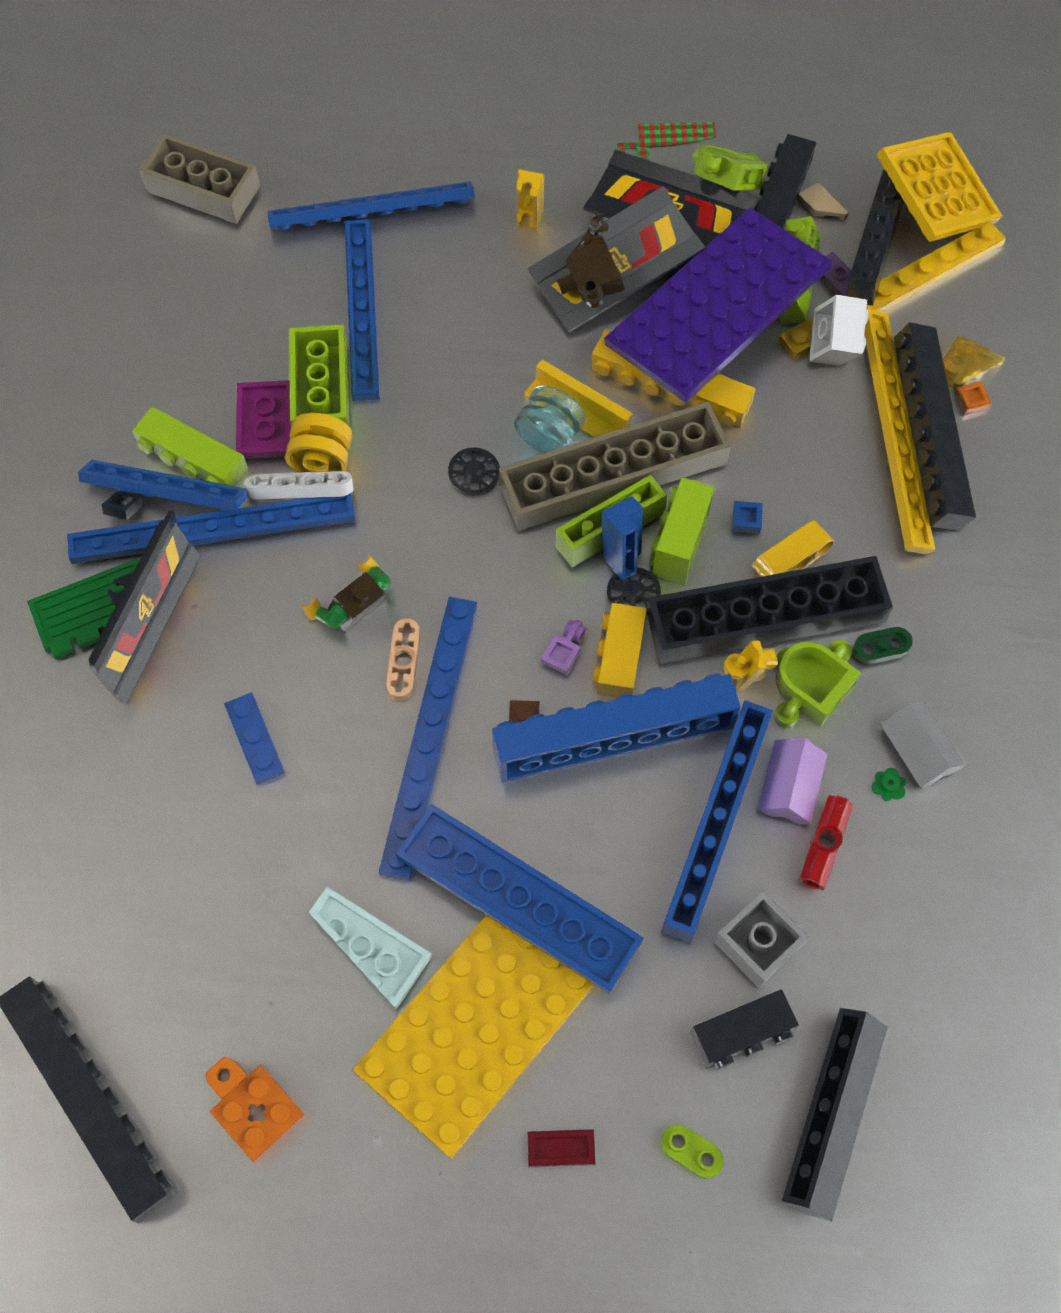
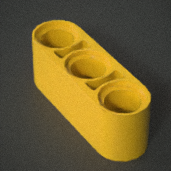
[752,520,834,577]

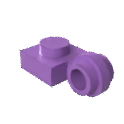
[541,620,586,675]

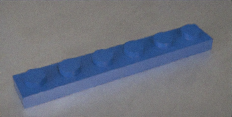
[78,460,248,512]

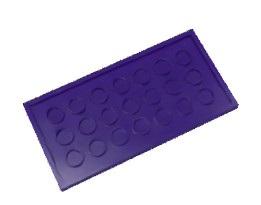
[604,207,832,403]

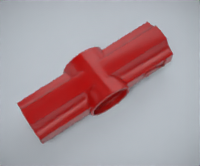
[798,795,854,890]

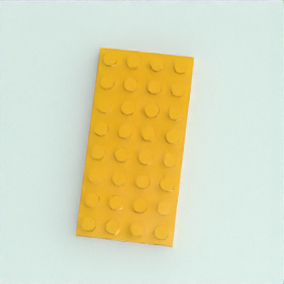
[352,915,595,1159]

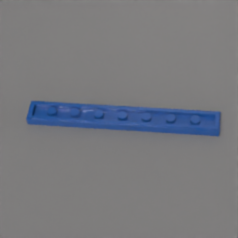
[345,219,380,401]

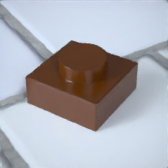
[509,700,540,723]

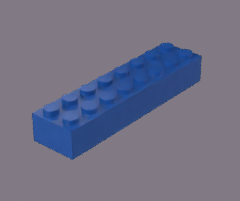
[492,673,741,783]

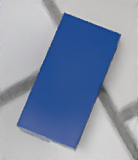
[602,496,643,581]

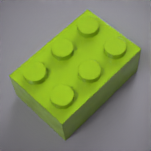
[649,477,715,586]

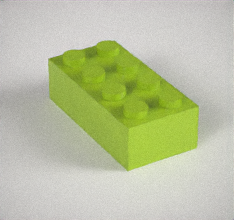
[289,324,350,427]

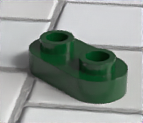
[853,627,913,664]

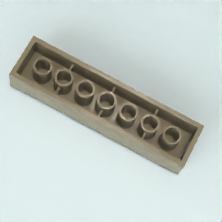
[498,401,731,531]

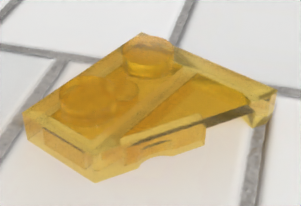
[943,334,1005,390]

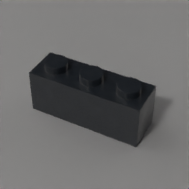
[690,989,799,1070]

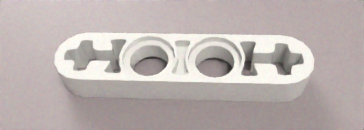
[244,471,354,499]

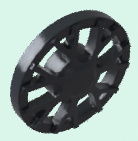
[448,447,500,496]
[607,567,661,615]

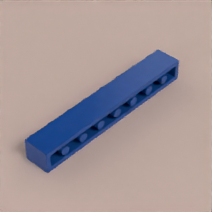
[661,700,773,944]

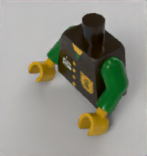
[301,555,391,634]

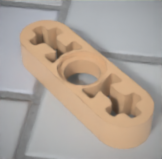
[386,618,420,702]

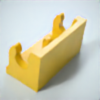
[516,169,544,231]

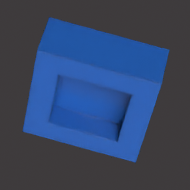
[732,501,763,533]

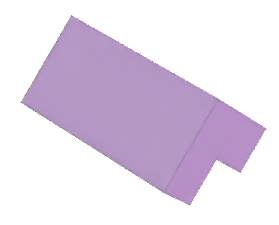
[758,738,827,824]

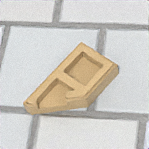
[797,182,849,220]

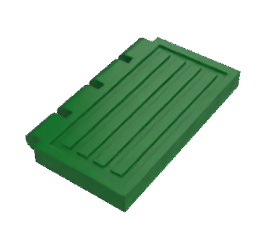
[27,558,139,660]

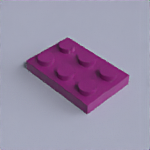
[236,380,291,459]

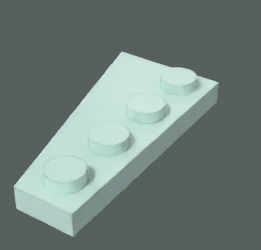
[309,887,432,1010]

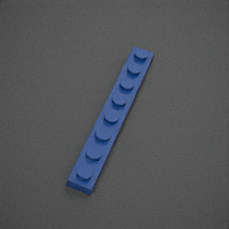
[268,181,475,230]

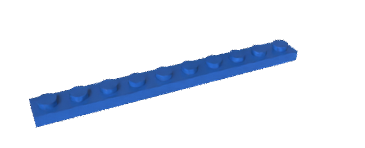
[67,493,355,564]
[379,597,477,881]

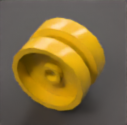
[285,413,353,472]

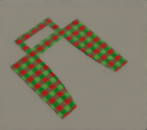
[617,122,716,160]

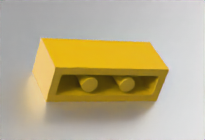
[592,603,647,697]

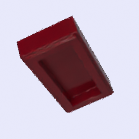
[527,1129,596,1168]

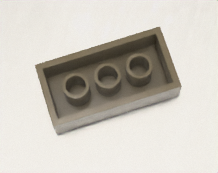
[139,133,260,224]

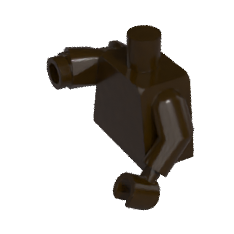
[556,214,625,308]

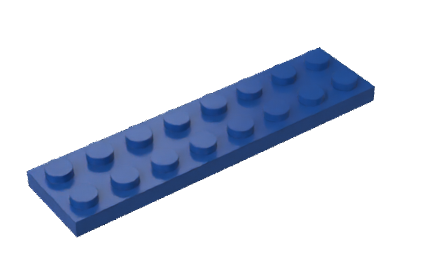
[395,804,644,995]

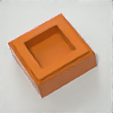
[954,381,992,415]

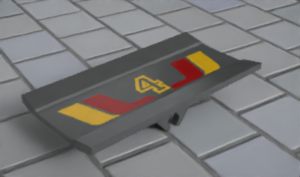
[528,186,706,332]

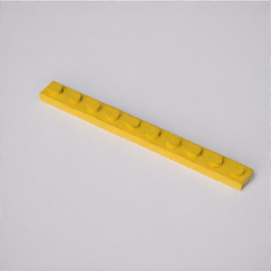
[778,222,1006,360]
[864,308,935,555]

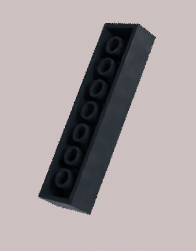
[646,556,893,664]

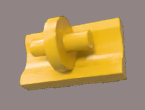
[723,641,778,691]

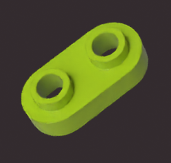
[660,1124,724,1179]

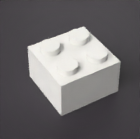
[809,295,869,366]

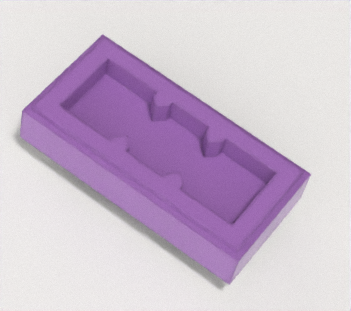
[820,251,851,296]

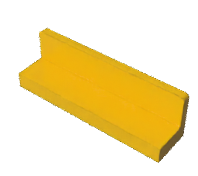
[524,359,633,438]

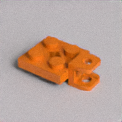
[205,1057,305,1162]

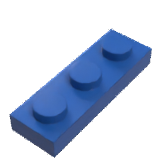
[224,692,285,784]

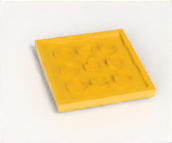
[876,132,1003,242]

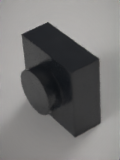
[101,491,143,520]

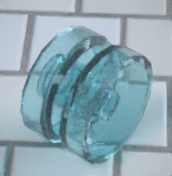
[514,386,586,453]

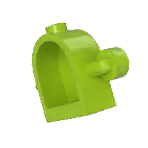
[692,144,768,190]
[774,640,861,728]

